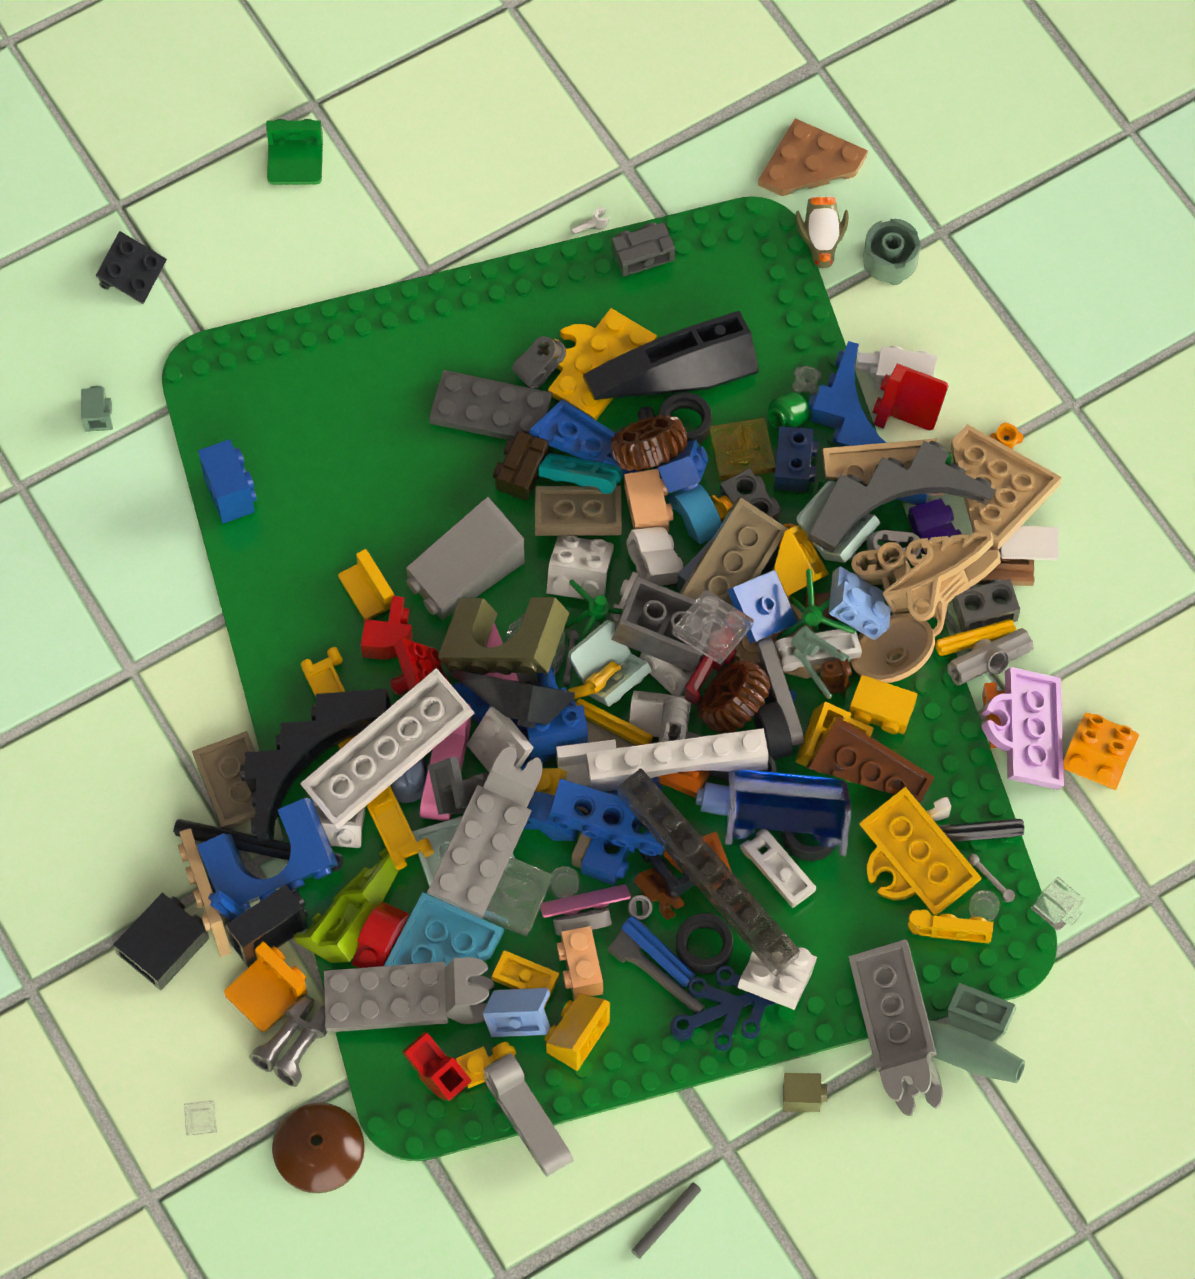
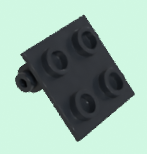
[95,231,167,304]

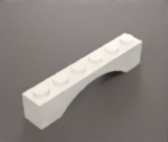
[586,728,769,792]

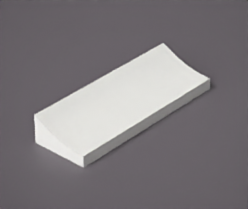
[300,668,475,829]

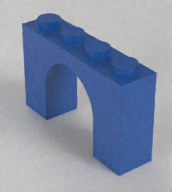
[197,798,338,911]

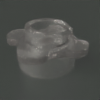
[792,366,821,394]

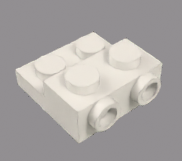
[738,935,817,1010]

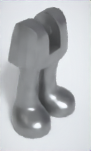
[249,994,327,1087]

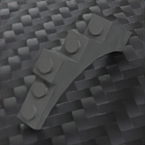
[807,441,996,553]

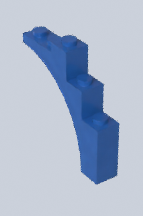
[808,341,929,505]

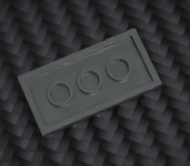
[429,370,552,440]

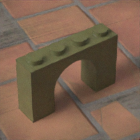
[438,597,569,675]

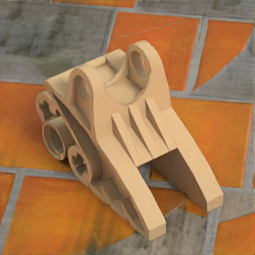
[851,531,1001,636]

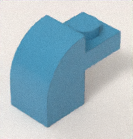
[667,484,722,544]

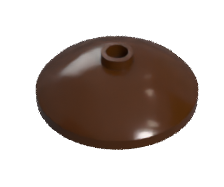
[272,1103,365,1193]

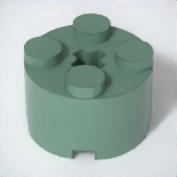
[863,218,921,285]

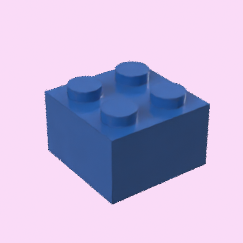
[198,439,257,524]

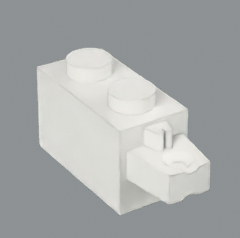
[856,346,937,389]

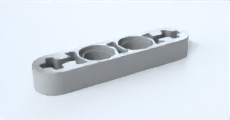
[756,637,804,746]

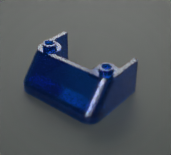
[724,770,852,856]

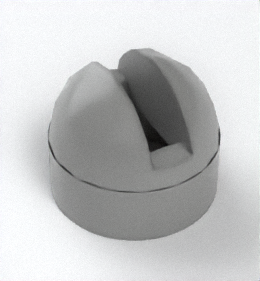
[628,895,652,920]

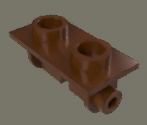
[818,650,852,700]

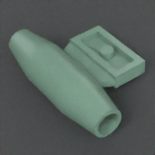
[928,983,1025,1083]

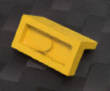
[338,549,394,620]

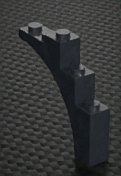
[240,689,391,845]

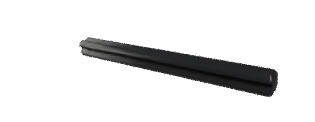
[173,819,343,871]

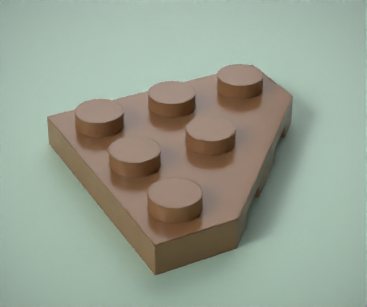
[758,118,868,196]

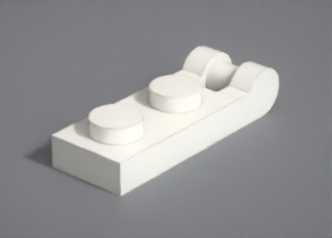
[775,629,862,672]
[740,828,816,908]

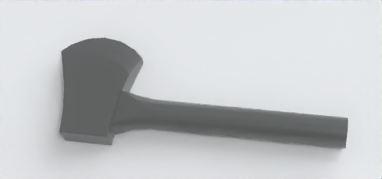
[608,919,705,1014]

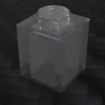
[1031,877,1086,931]

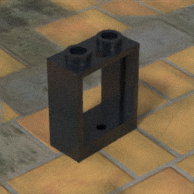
[226,885,308,968]

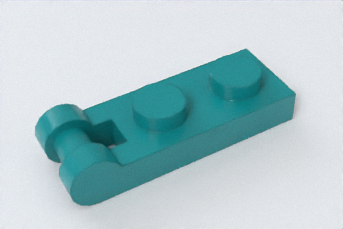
[539,453,623,494]

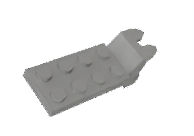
[427,746,543,919]
[848,939,943,1116]
[324,957,495,1032]

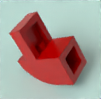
[361,596,413,660]
[352,902,409,968]
[402,1032,472,1101]

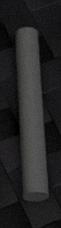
[631,1182,702,1259]

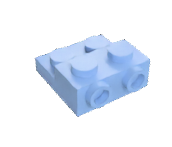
[828,566,891,640]

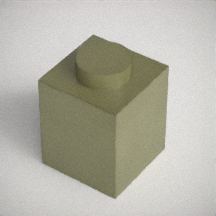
[783,1073,827,1112]

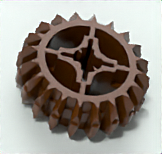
[611,415,688,471]
[698,659,771,734]

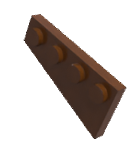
[805,716,935,803]

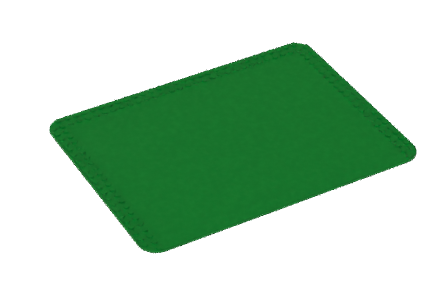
[162,196,1057,1161]

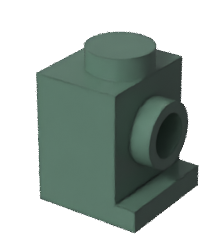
[81,386,113,432]

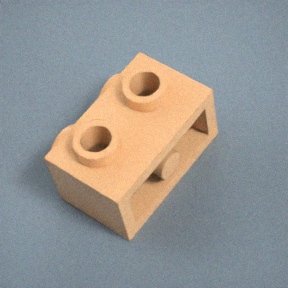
[624,469,673,532]
[557,926,603,1000]

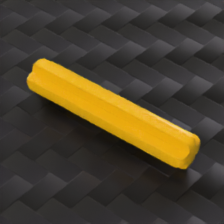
[935,619,1016,656]
[576,699,653,745]

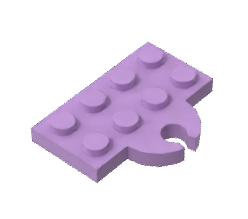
[981,667,1064,790]

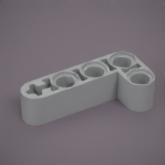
[483,1053,574,1177]

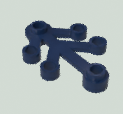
[670,966,776,1051]

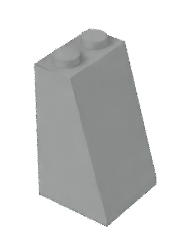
[406,497,525,621]

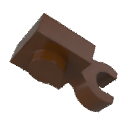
[633,867,685,920]

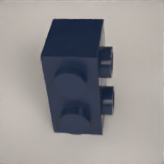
[774,426,818,493]

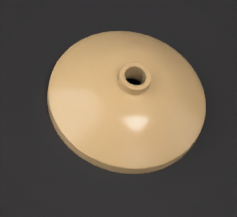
[850,613,935,683]

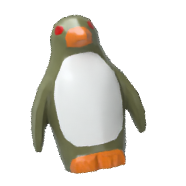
[796,197,849,269]

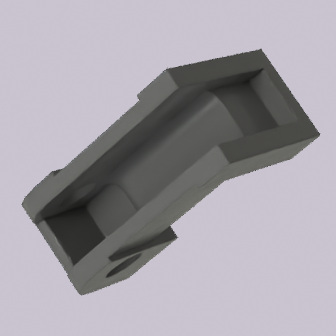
[428,757,489,815]

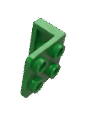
[266,119,323,185]

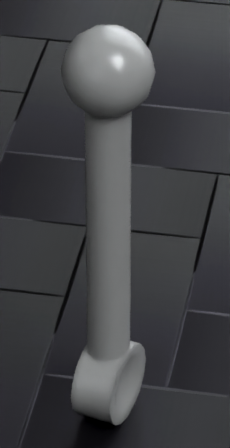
[563,630,579,686]
[968,854,1015,903]

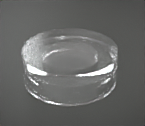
[549,866,579,898]
[969,890,1000,921]

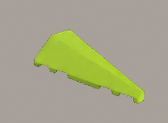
[293,848,399,963]

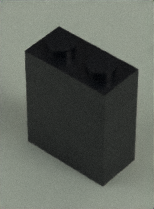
[113,892,210,991]

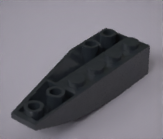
[583,311,759,400]

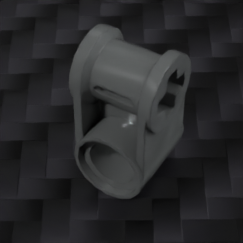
[512,336,566,389]

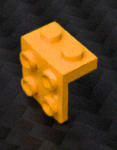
[1064,713,1139,790]
[224,941,308,1032]

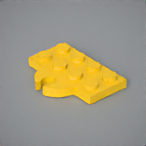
[548,308,657,420]
[859,787,982,916]

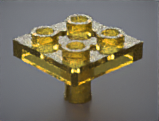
[709,417,776,481]

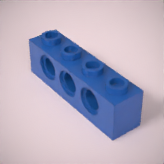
[581,777,663,886]
[547,779,675,856]

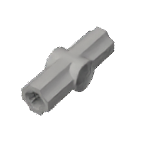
[947,628,1034,686]

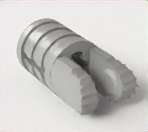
[659,697,690,742]

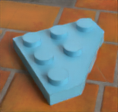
[384,892,504,966]

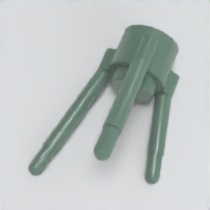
[791,626,851,699]

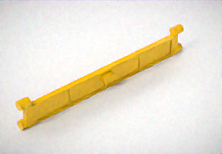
[300,647,434,870]

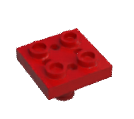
[390,638,450,696]

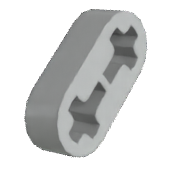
[867,530,922,557]
[553,908,612,935]

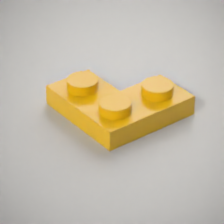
[492,950,559,1009]

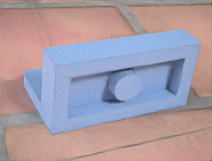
[482,988,550,1037]

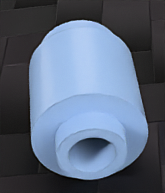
[696,782,740,816]

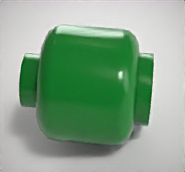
[767,391,810,430]

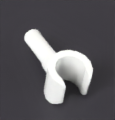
[571,207,610,234]

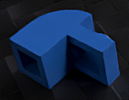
[524,792,584,841]

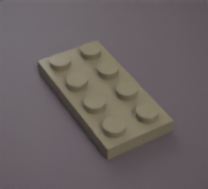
[679,497,788,625]

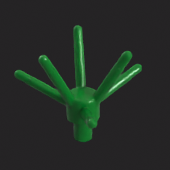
[777,569,856,640]
[564,580,623,643]

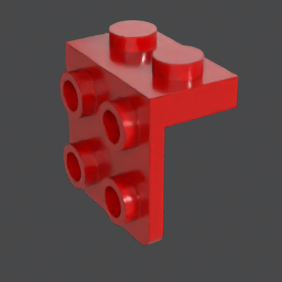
[872,363,949,431]

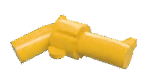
[568,661,621,700]

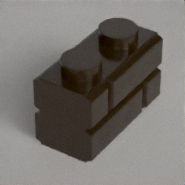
[493,431,549,501]

